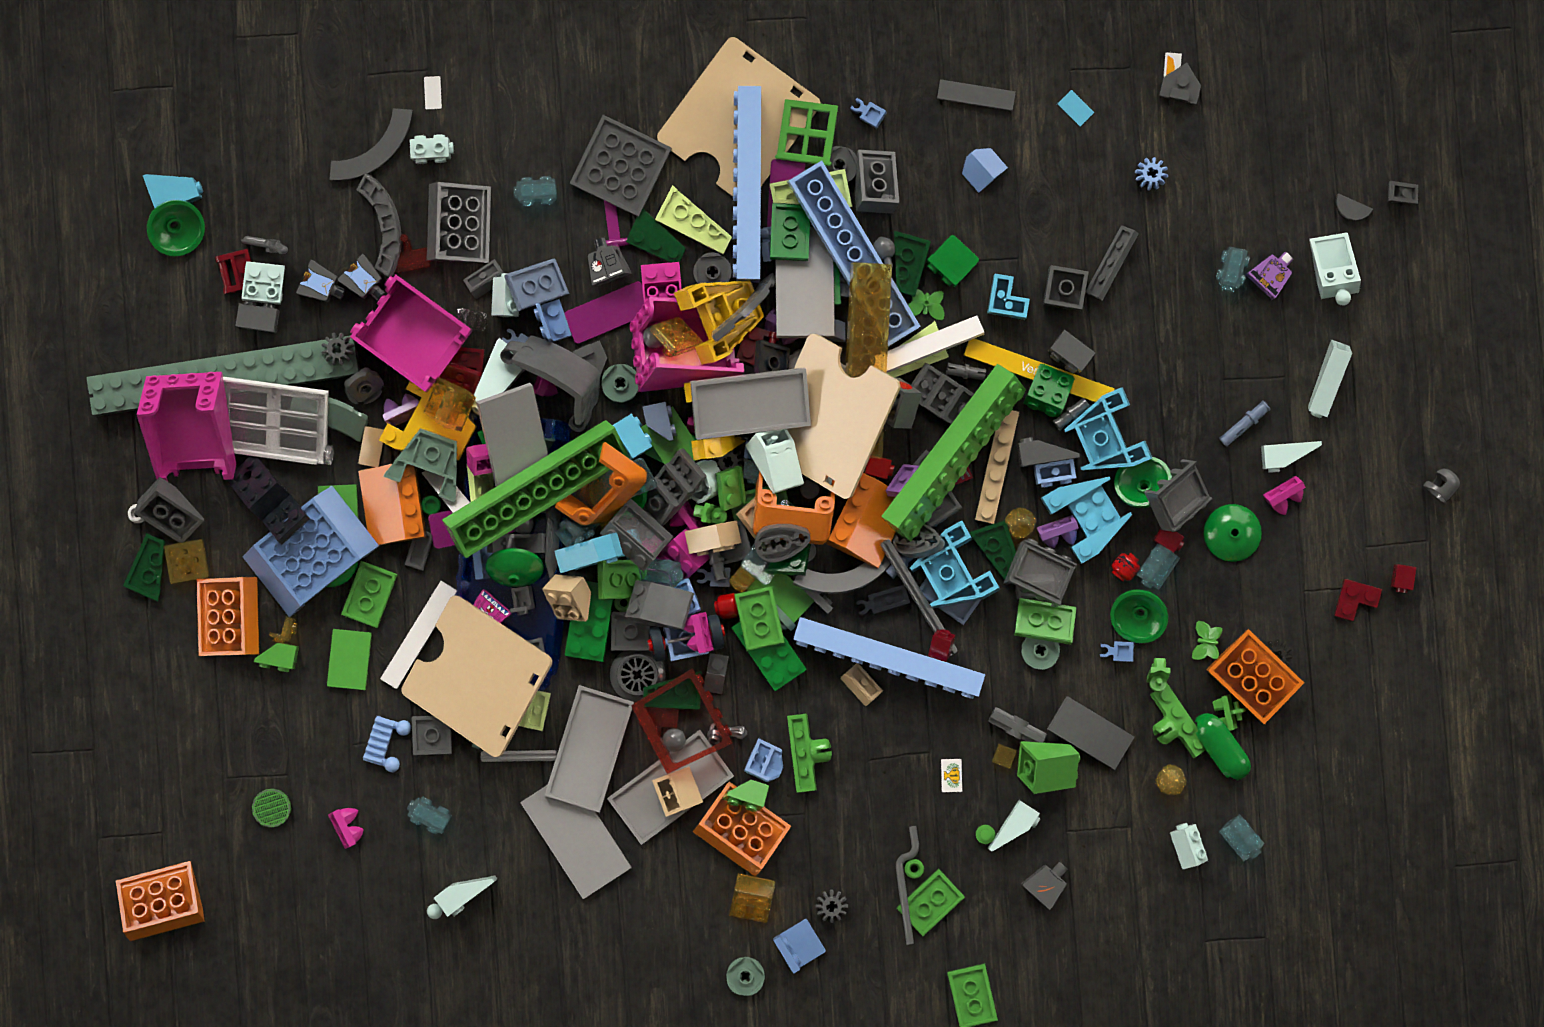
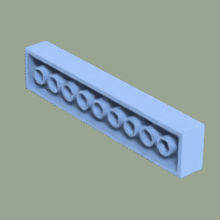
[733,86,761,282]
[787,161,921,347]
[793,617,985,699]

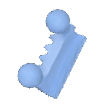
[363,716,411,772]

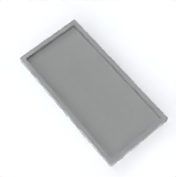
[775,227,835,338]
[690,368,811,440]
[476,383,548,487]
[544,685,634,813]
[607,730,734,845]
[520,785,632,899]

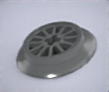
[610,651,666,703]

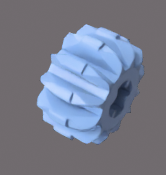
[1135,157,1168,190]

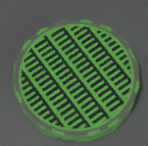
[252,789,291,827]

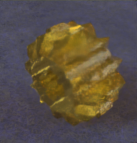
[729,560,761,593]

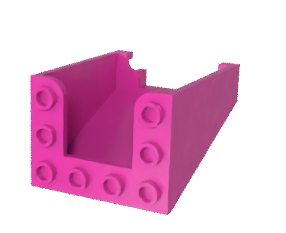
[350,275,473,393]
[630,297,744,392]
[137,372,236,482]

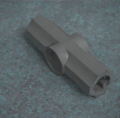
[988,707,1047,743]

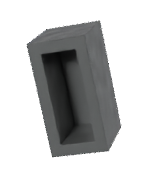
[236,301,280,333]

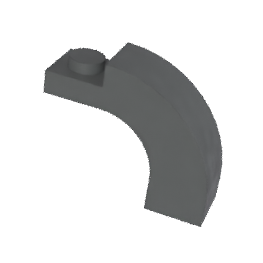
[487,533,546,554]

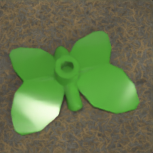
[908,289,944,320]
[1192,621,1222,660]

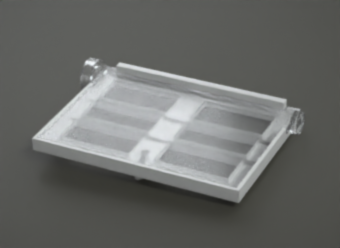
[223,377,334,465]

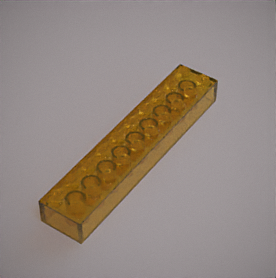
[845,262,892,458]

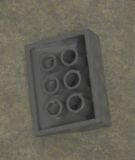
[427,182,491,263]

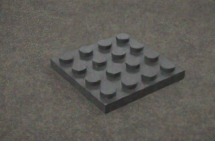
[570,115,672,217]

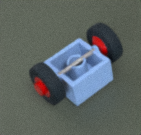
[647,615,725,662]

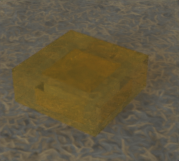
[992,744,1017,768]

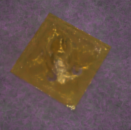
[650,316,703,357]
[164,539,210,584]

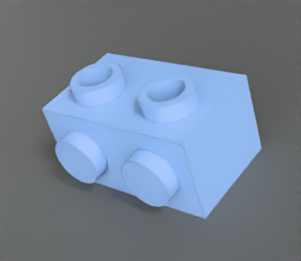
[1033,459,1076,488]

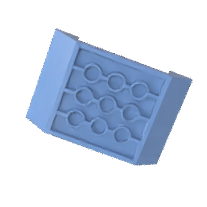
[243,486,379,617]

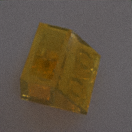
[424,377,476,432]
[729,874,775,923]

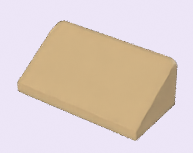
[358,426,384,467]
[841,663,883,706]

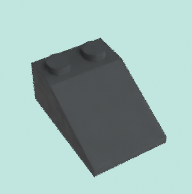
[855,150,899,214]
[1016,437,1080,468]
[134,477,204,544]
[625,580,694,630]

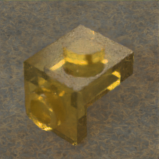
[269,617,298,644]

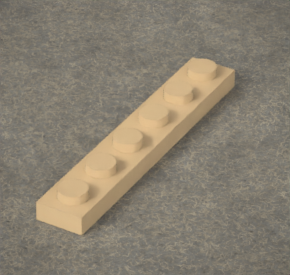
[975,410,1019,524]

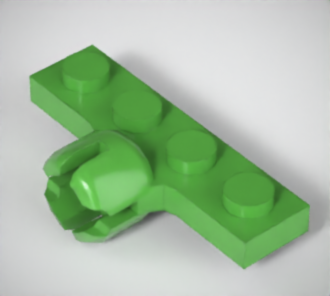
[1150,684,1206,758]
[787,714,832,792]

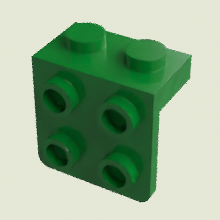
[926,235,979,288]
[1023,364,1075,418]

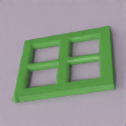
[775,99,838,166]

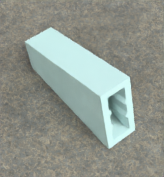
[470,338,525,414]
[1308,340,1352,418]

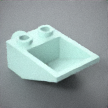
[1310,233,1361,305]
[745,429,804,494]
[427,876,497,919]

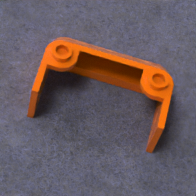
[555,442,647,525]
[752,471,835,545]

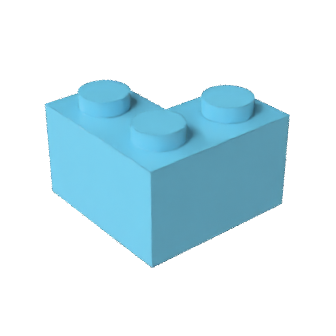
[987,274,1029,320]
[613,414,652,460]

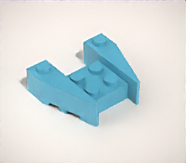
[1064,387,1152,470]
[1041,477,1132,564]
[910,521,1000,608]
[554,529,641,573]

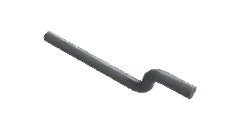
[896,826,919,945]

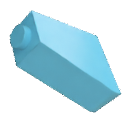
[143,174,203,208]

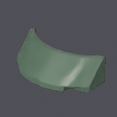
[288,396,368,442]

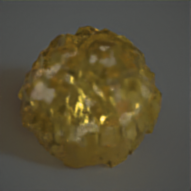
[1005,508,1036,538]
[1155,764,1187,795]

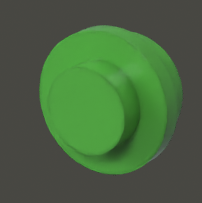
[976,825,995,844]

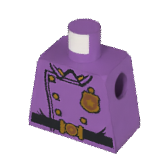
[1246,252,1293,300]

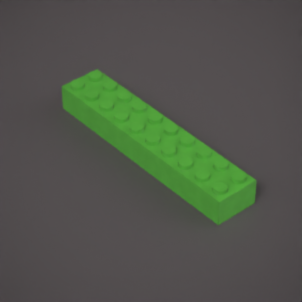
[881,364,1026,542]
[442,420,629,558]

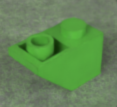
[254,643,299,672]
[723,780,769,812]

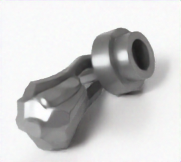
[707,722,747,744]

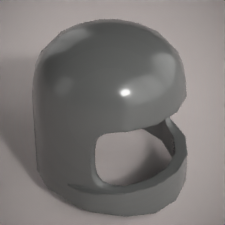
[1423,468,1460,503]

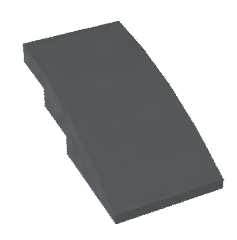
[911,363,974,425]
[643,448,707,527]
[1047,696,1134,770]

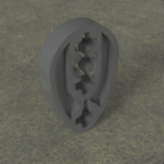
[755,524,810,562]
[893,524,945,558]

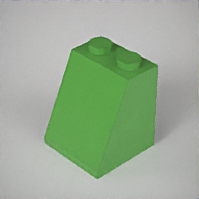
[1017,741,1080,794]

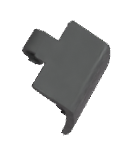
[500,335,601,432]

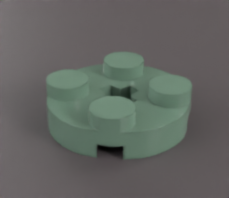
[601,364,638,403]
[1021,637,1060,670]
[726,956,765,996]

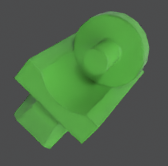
[693,503,727,525]
[1147,658,1170,692]
[1213,694,1246,731]

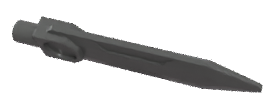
[545,504,561,579]

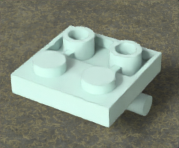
[242,261,285,305]

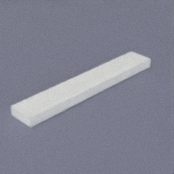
[870,316,984,373]
[380,581,457,689]

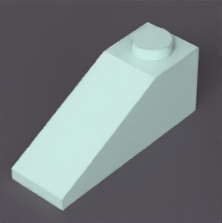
[1261,441,1322,473]
[988,800,1040,851]

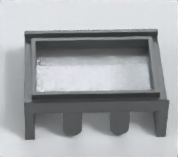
[1144,459,1212,532]
[600,499,673,571]
[1003,539,1077,608]

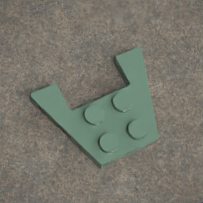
[383,428,457,502]

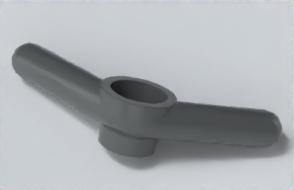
[241,236,288,254]

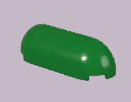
[1195,713,1251,781]

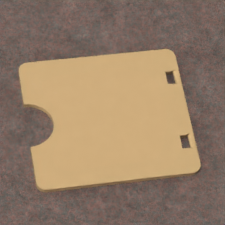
[657,37,820,196]
[787,334,901,499]
[402,596,552,757]

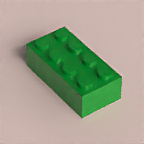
[565,581,614,662]
[731,622,807,691]

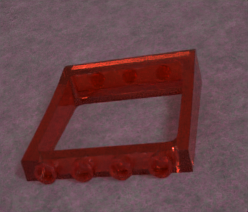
[631,668,733,774]

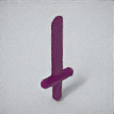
[604,201,629,249]

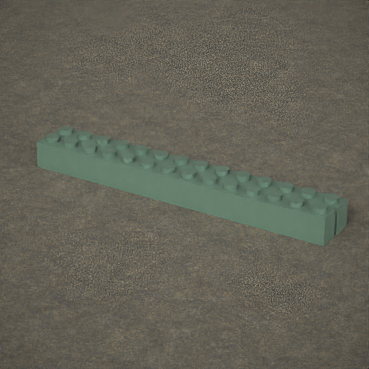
[87,336,361,416]

